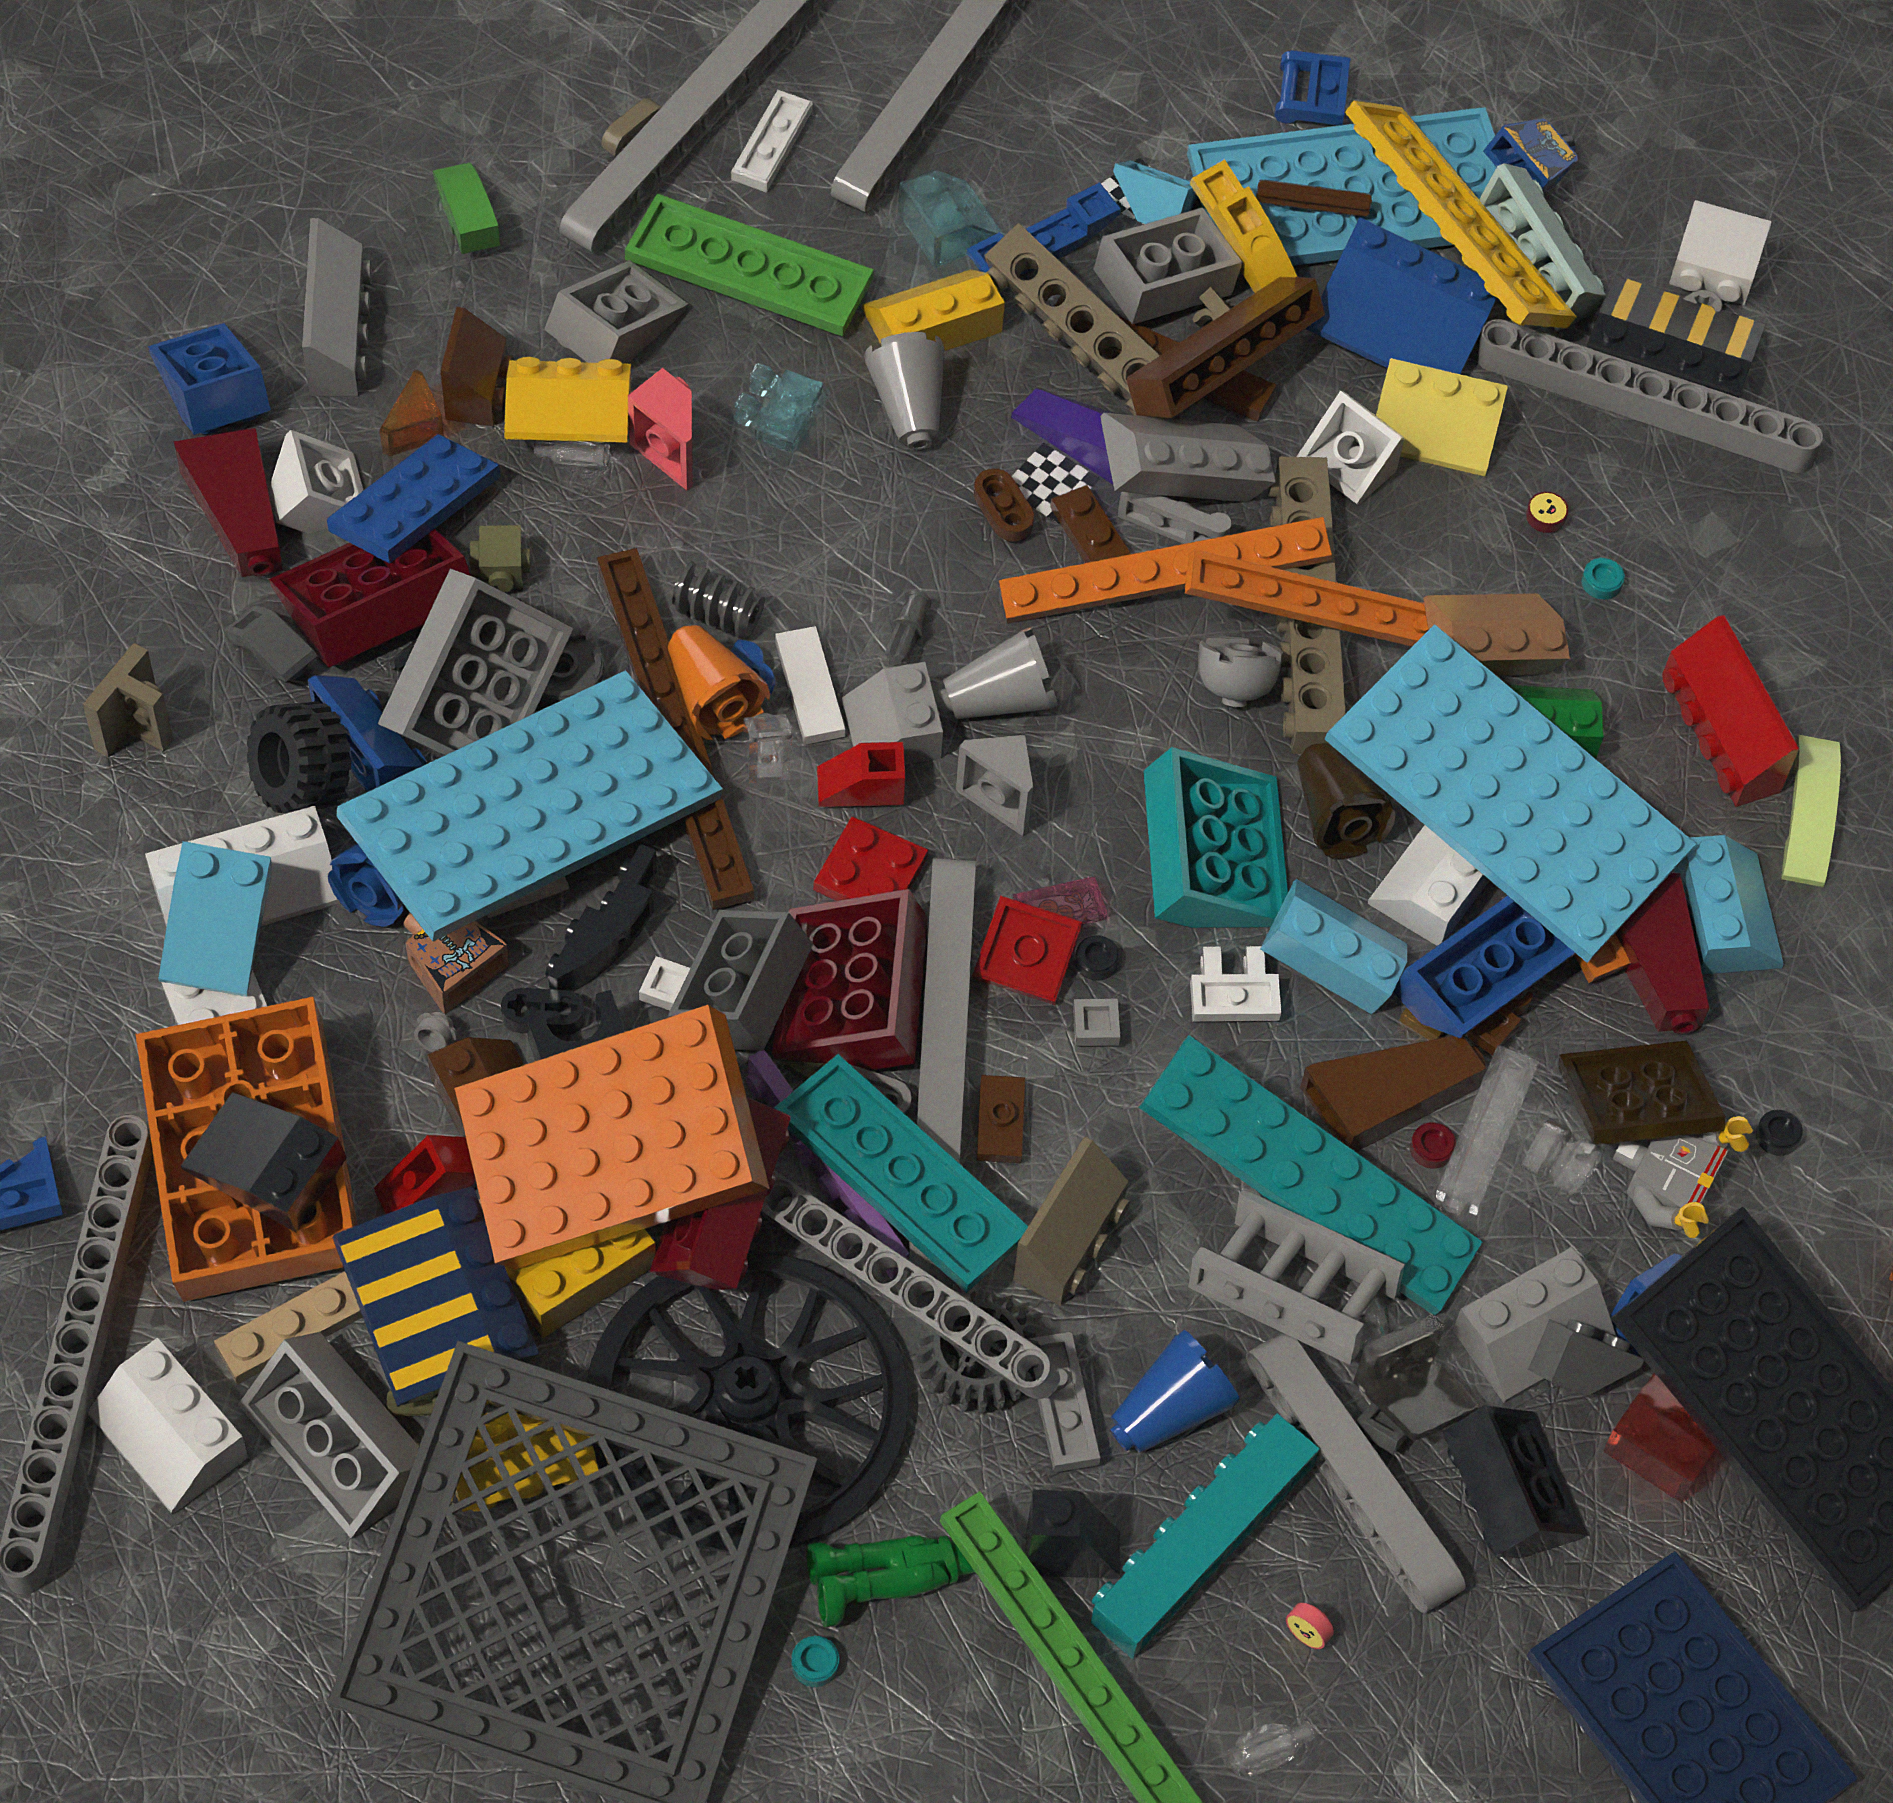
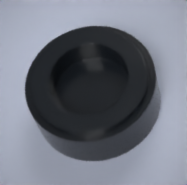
[1075,935,1119,981]
[1756,1110,1803,1156]

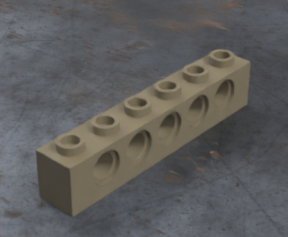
[984,223,1164,418]

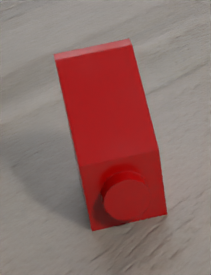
[374,1135,476,1214]

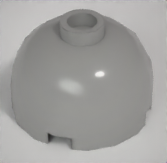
[1198,636,1283,707]

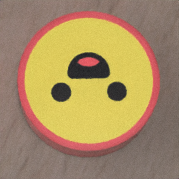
[1286,1603,1334,1649]

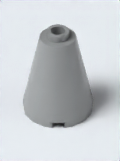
[864,332,945,450]
[937,627,1058,719]

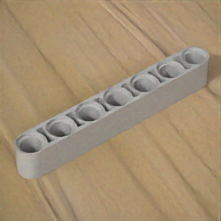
[1246,1333,1465,1614]

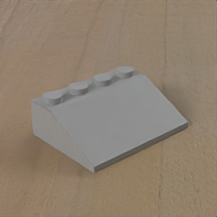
[378,569,573,756]

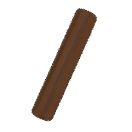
[1256,179,1372,217]

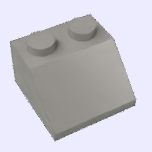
[842,662,943,765]

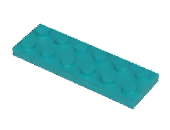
[774,1054,1028,1293]

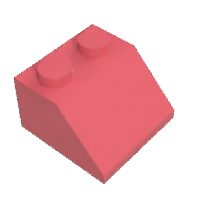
[628,368,693,491]

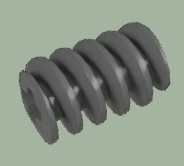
[672,561,765,640]

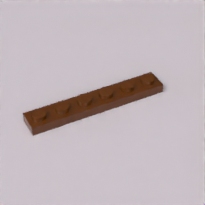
[1054,295,1277,422]

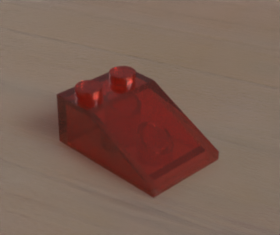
[1603,1373,1717,1503]

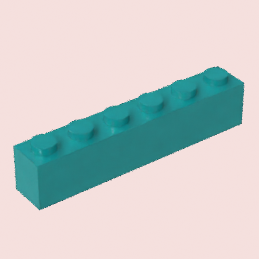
[1091,1413,1320,1660]

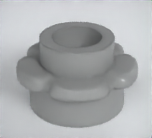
[414,1012,457,1052]

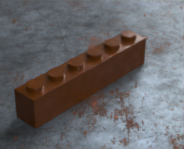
[1126,277,1325,418]

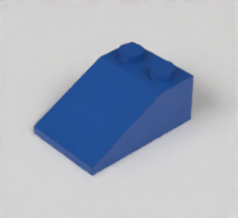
[148,323,271,435]

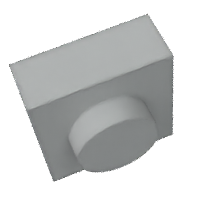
[1073,999,1120,1046]

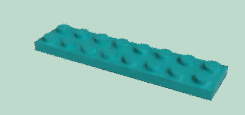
[1138,1035,1483,1316]

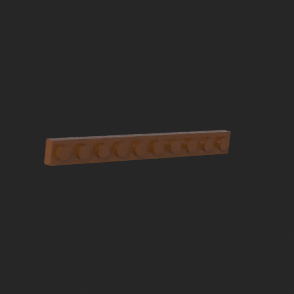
[597,548,754,910]

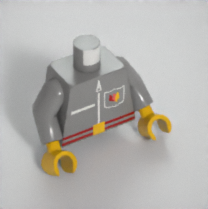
[1612,1116,1753,1238]

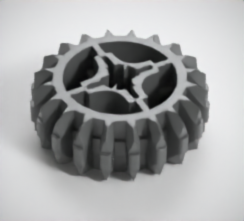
[916,1290,1040,1414]

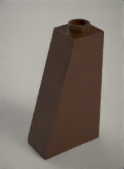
[1300,1036,1486,1152]

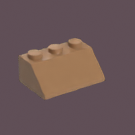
[1423,594,1570,676]

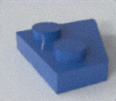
[0,1136,63,1230]

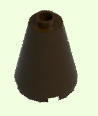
[1297,743,1396,859]

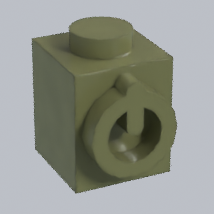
[470,525,531,592]

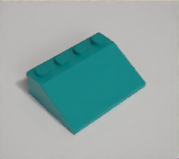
[1143,747,1288,928]

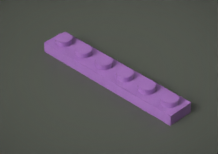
[746,1050,910,1281]

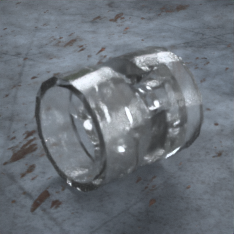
[1521,1118,1605,1199]

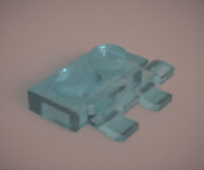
[733,363,823,452]

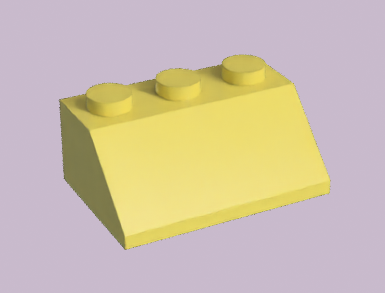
[1376,358,1508,477]

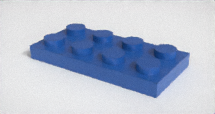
[327,434,500,564]

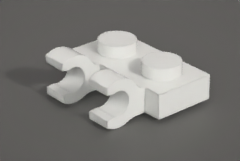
[1190,946,1281,1022]

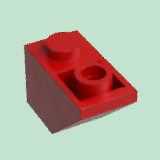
[817,742,905,807]

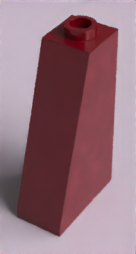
[174,428,283,577]
[1616,873,1709,1034]

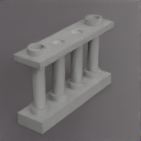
[1188,1189,1405,1365]

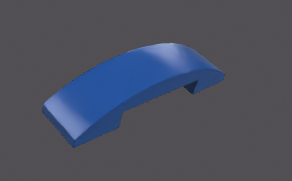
[967,182,1121,275]

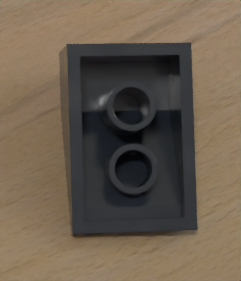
[181,1092,347,1232]

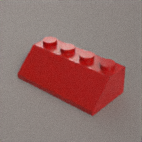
[1662,615,1799,807]

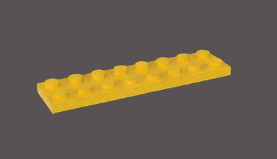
[1345,100,1577,328]

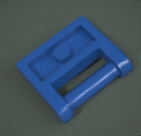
[1274,51,1350,125]

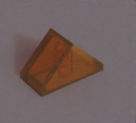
[380,370,444,456]

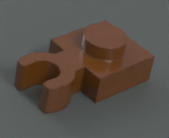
[1464,992,1533,1056]

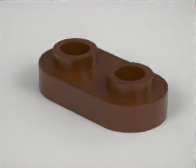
[974,468,1034,541]

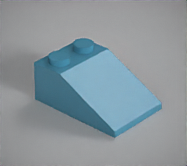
[158,841,272,997]

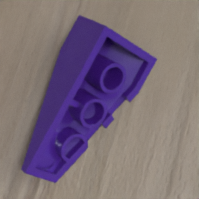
[1011,388,1117,484]

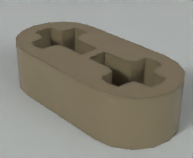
[601,98,662,158]

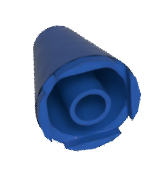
[328,844,406,927]
[1110,1330,1240,1453]

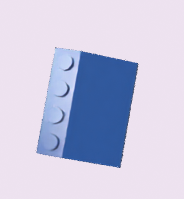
[1306,217,1497,374]

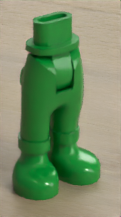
[806,1535,976,1628]

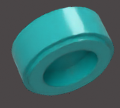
[1581,558,1625,600]
[791,1636,839,1687]

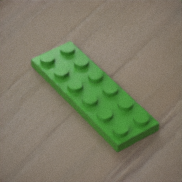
[625,194,874,337]

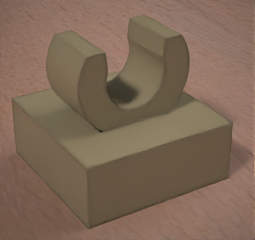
[1192,287,1231,328]

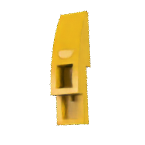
[1190,159,1297,293]

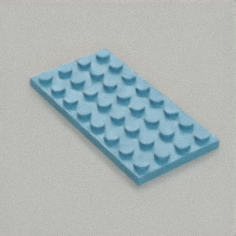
[1187,107,1497,273]
[1325,624,1696,963]
[337,670,723,941]

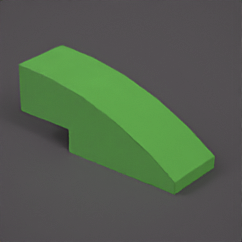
[433,162,500,254]

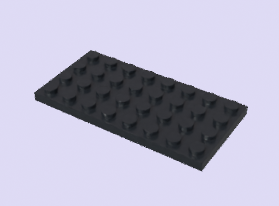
[1610,1207,1893,1612]

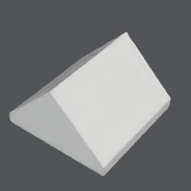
[1297,391,1404,504]

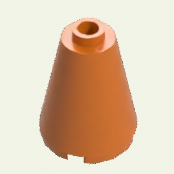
[668,625,771,740]

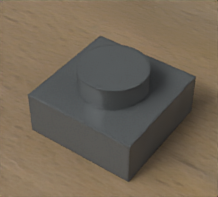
[1356,1394,1419,1454]

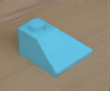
[1113,160,1198,224]

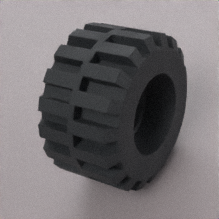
[247,701,351,813]

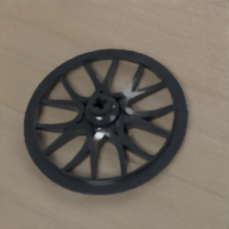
[586,1251,908,1553]

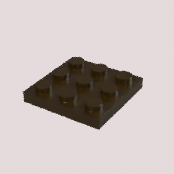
[1559,1040,1726,1145]

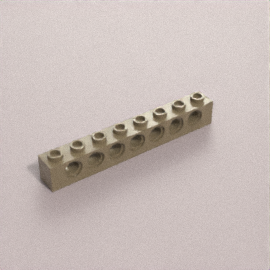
[1268,457,1346,754]

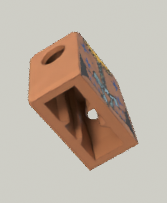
[404,913,509,1014]

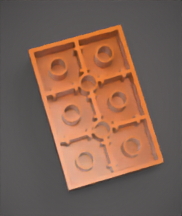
[135,997,358,1302]
[455,1005,769,1270]

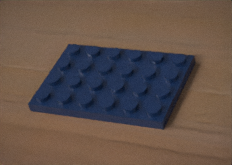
[1526,1551,1858,1803]

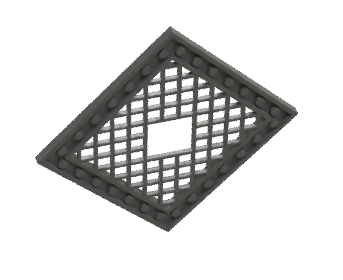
[327,1341,817,1803]

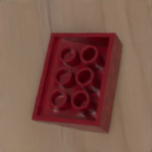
[269,529,471,667]
[772,889,928,1069]

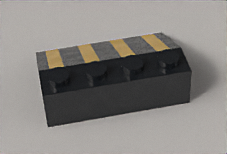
[1587,275,1766,398]

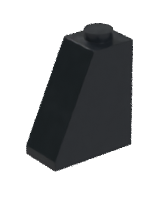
[1026,1490,1120,1579]

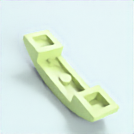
[1781,735,1841,887]

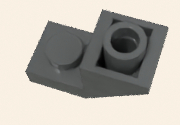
[224,605,317,682]

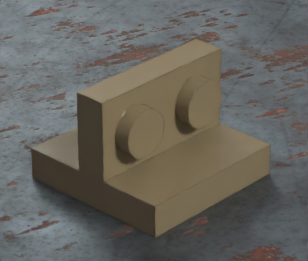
[83,643,173,757]

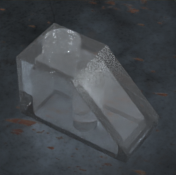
[743,713,792,783]

